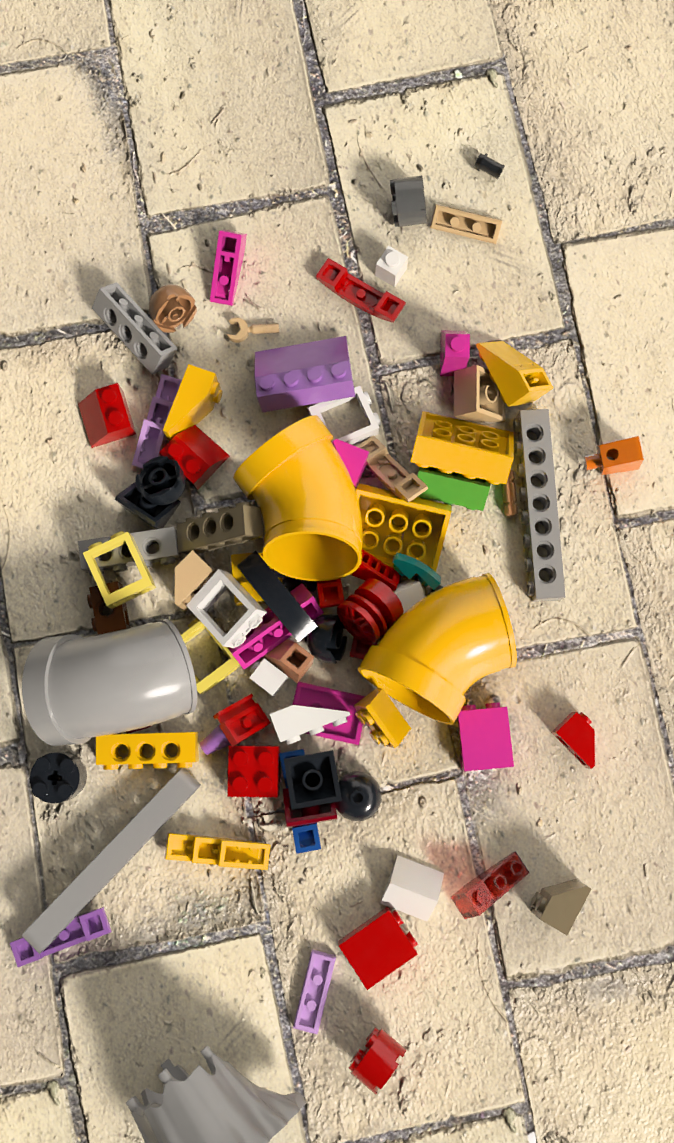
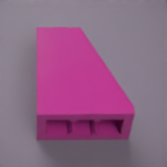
[440,330,470,377]

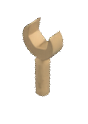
[227,318,279,343]

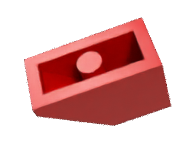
[551,712,595,769]

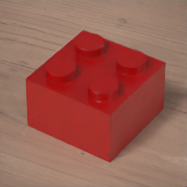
[227,745,281,798]

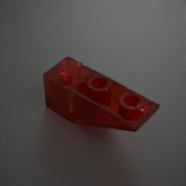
[451,851,530,919]

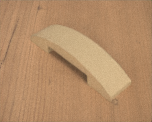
[357,435,428,503]

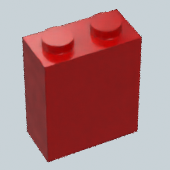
[338,906,418,990]

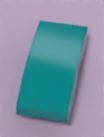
[393,553,441,590]

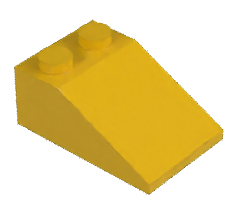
[163,364,223,441]

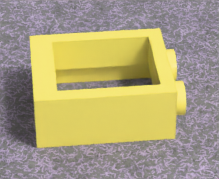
[83,531,156,609]
[179,618,241,695]

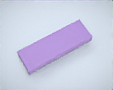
[293,949,336,1035]

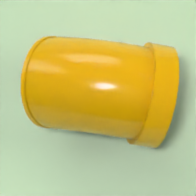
[233,415,363,581]
[358,573,517,725]

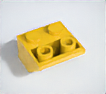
[354,688,411,748]

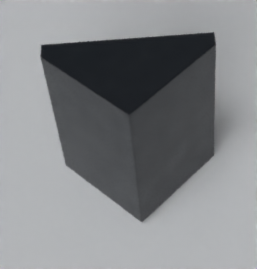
[115,482,181,529]
[284,750,342,810]

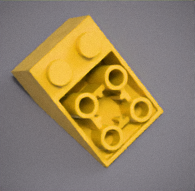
[476,341,553,407]

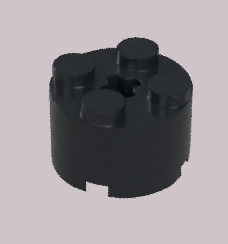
[30,752,87,804]

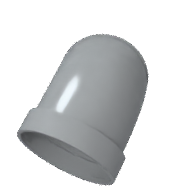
[22,619,197,746]

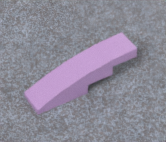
[132,374,182,469]

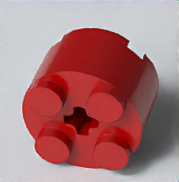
[348,1027,406,1095]

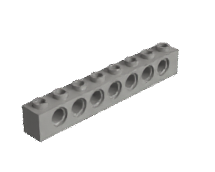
[513,409,566,602]

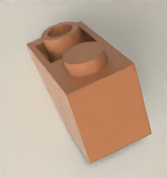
[263,639,314,683]

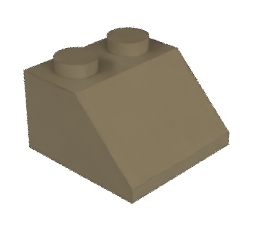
[530,879,591,935]

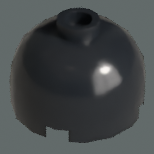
[135,456,186,505]
[304,614,347,664]
[335,771,382,821]

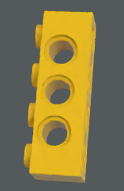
[96,732,199,770]

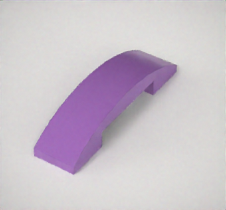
[10,907,112,967]

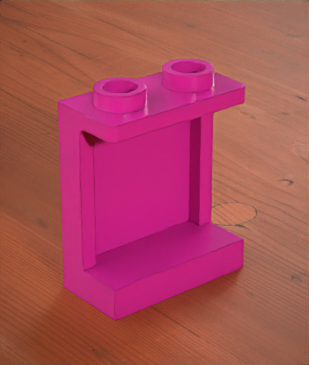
[457,702,514,771]

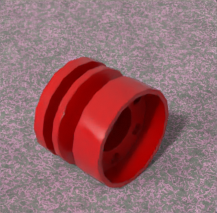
[337,578,404,645]

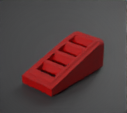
[350,550,401,591]

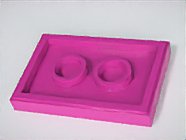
[292,682,365,745]

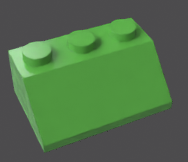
[417,467,491,511]

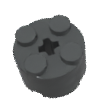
[390,176,427,227]

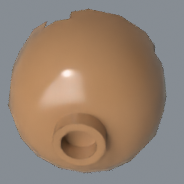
[149,284,197,333]

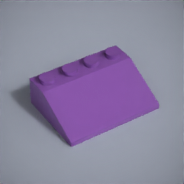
[255,336,355,413]

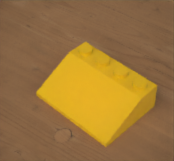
[411,411,514,485]
[356,483,452,576]

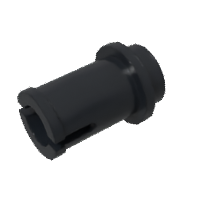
[474,153,505,179]

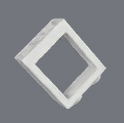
[308,386,381,445]
[186,569,267,648]

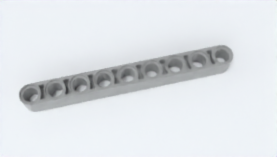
[22,768,201,954]

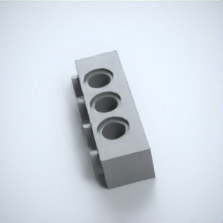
[92,282,178,375]
[78,527,181,576]

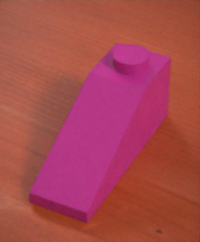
[210,230,247,306]

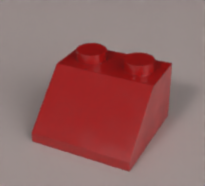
[78,383,136,448]
[159,425,230,490]

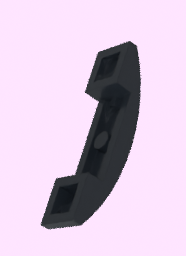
[237,550,318,642]

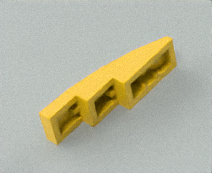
[164,833,271,870]

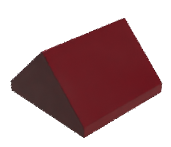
[283,788,338,828]

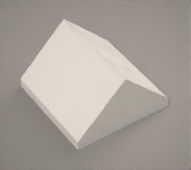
[380,855,444,921]

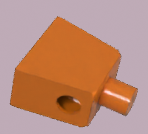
[584,436,644,475]

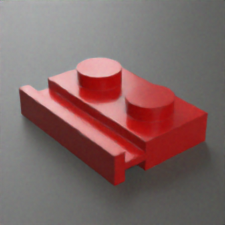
[213,693,271,747]

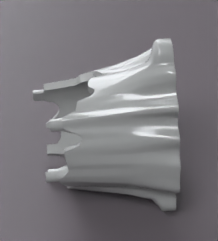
[126,1046,306,1143]

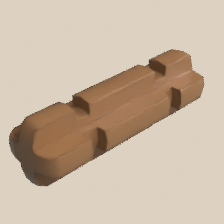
[502,470,518,516]

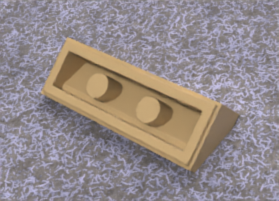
[430,204,502,244]

